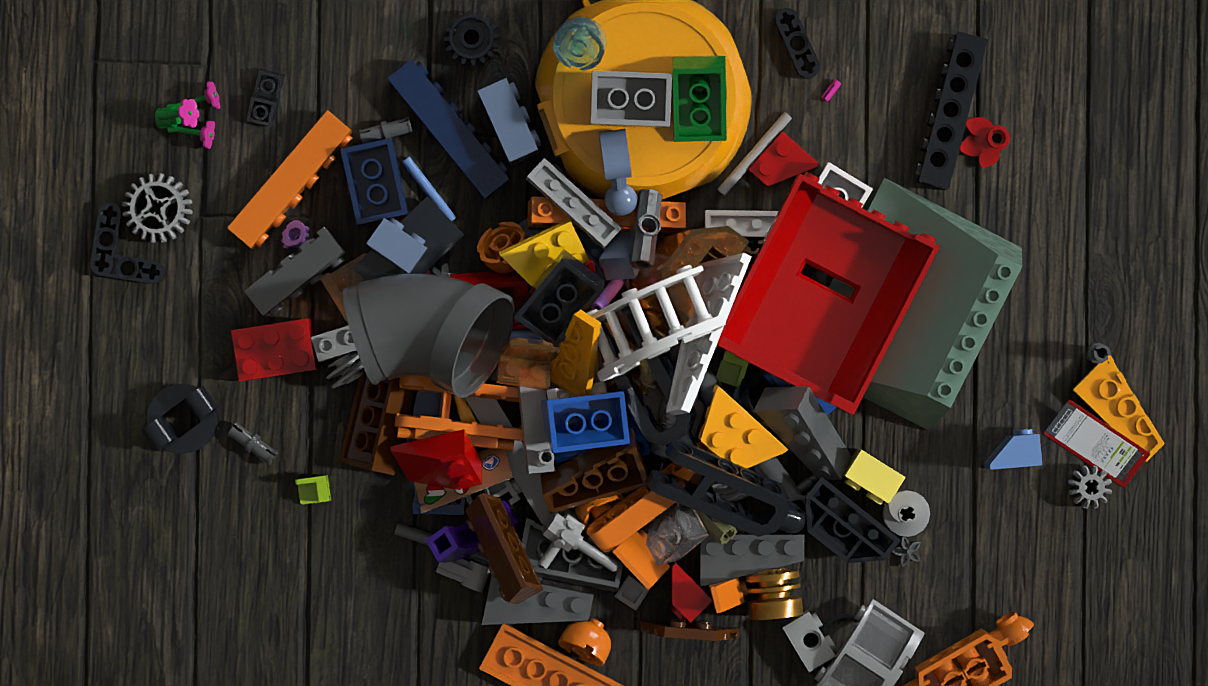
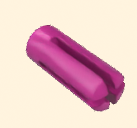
[822,79,841,102]

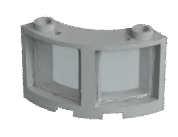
[814,599,925,686]

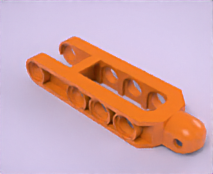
[395,376,523,441]

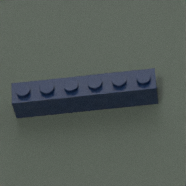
[388,59,510,200]

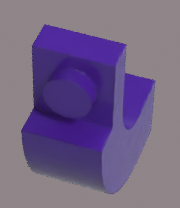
[426,500,519,563]

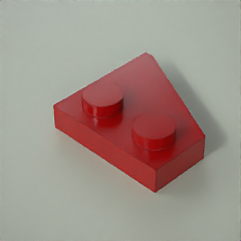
[748,131,819,187]

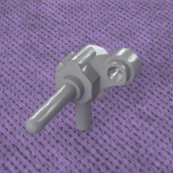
[538,509,619,572]

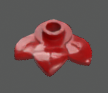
[959,117,1010,168]

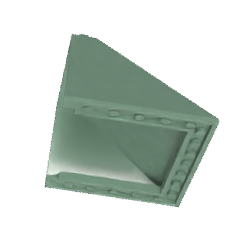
[828,178,1022,431]

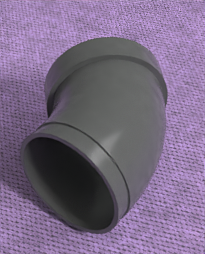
[343,274,515,398]

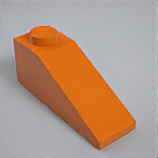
[708,577,748,613]

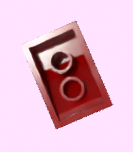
[391,429,482,490]

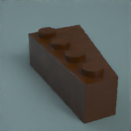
[540,428,648,514]

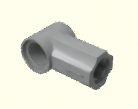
[436,559,490,592]

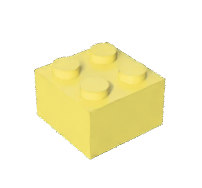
[843,449,906,505]

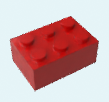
[231,318,319,382]

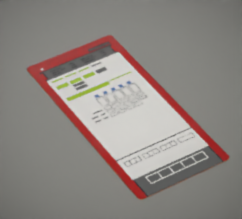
[1044,400,1150,487]

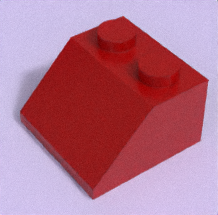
[671,561,713,623]

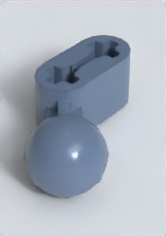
[599,129,637,216]

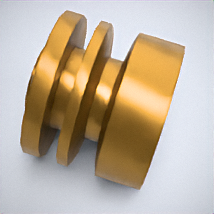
[745,568,803,620]

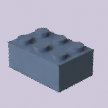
[478,78,541,166]

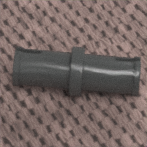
[359,116,413,144]
[1085,343,1111,364]
[227,422,279,465]

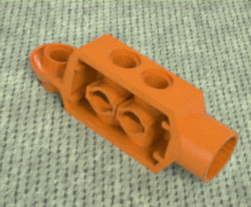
[903,611,1034,686]

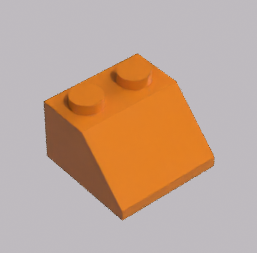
[612,529,670,590]

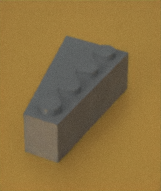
[244,227,347,317]
[754,386,852,480]
[522,518,623,592]
[699,533,804,587]
[482,576,594,625]

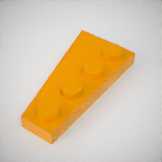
[545,310,601,397]
[1072,355,1165,462]

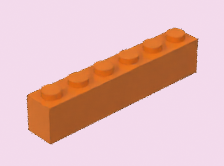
[227,110,353,249]

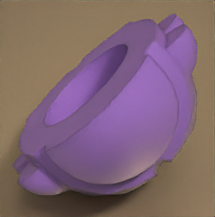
[281,220,309,249]

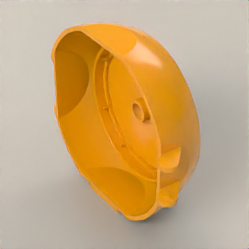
[535,0,752,201]

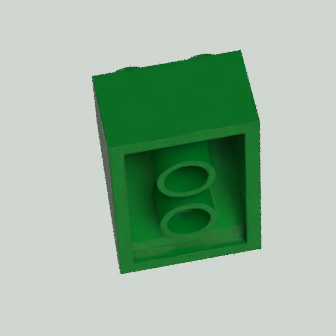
[673,56,727,142]

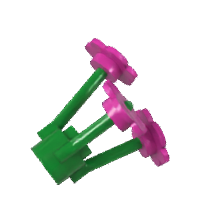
[155,81,220,149]

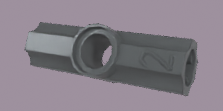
[629,189,662,270]

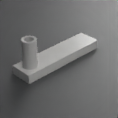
[526,158,622,249]
[516,368,555,474]

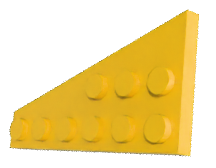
[499,218,632,349]

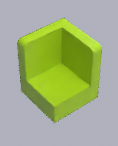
[716,350,749,387]
[295,475,331,504]

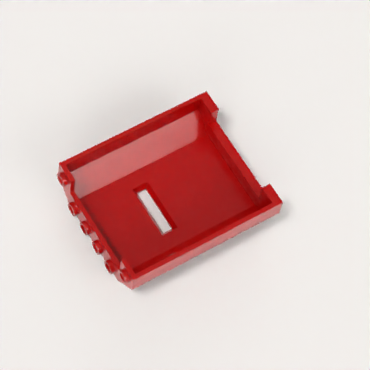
[717,172,940,415]

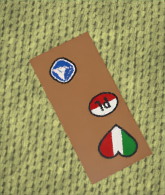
[414,449,513,513]

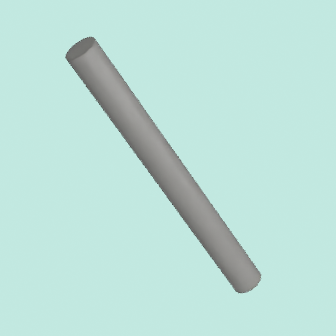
[717,112,792,196]

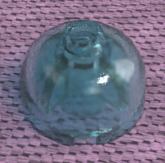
[553,16,607,71]

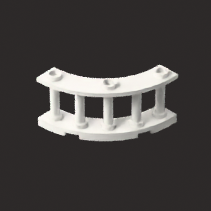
[587,265,726,382]

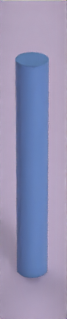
[402,157,457,221]

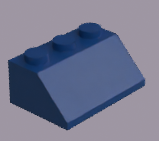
[541,391,630,453]

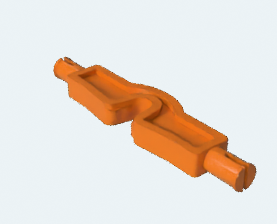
[397,427,514,451]

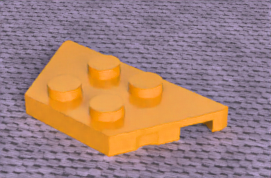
[698,384,788,468]

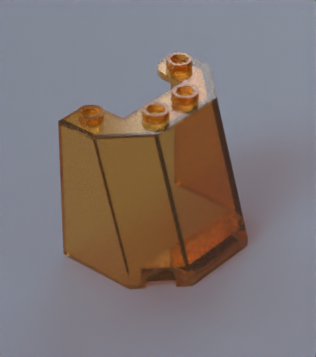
[628,226,749,338]

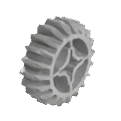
[122,173,193,243]

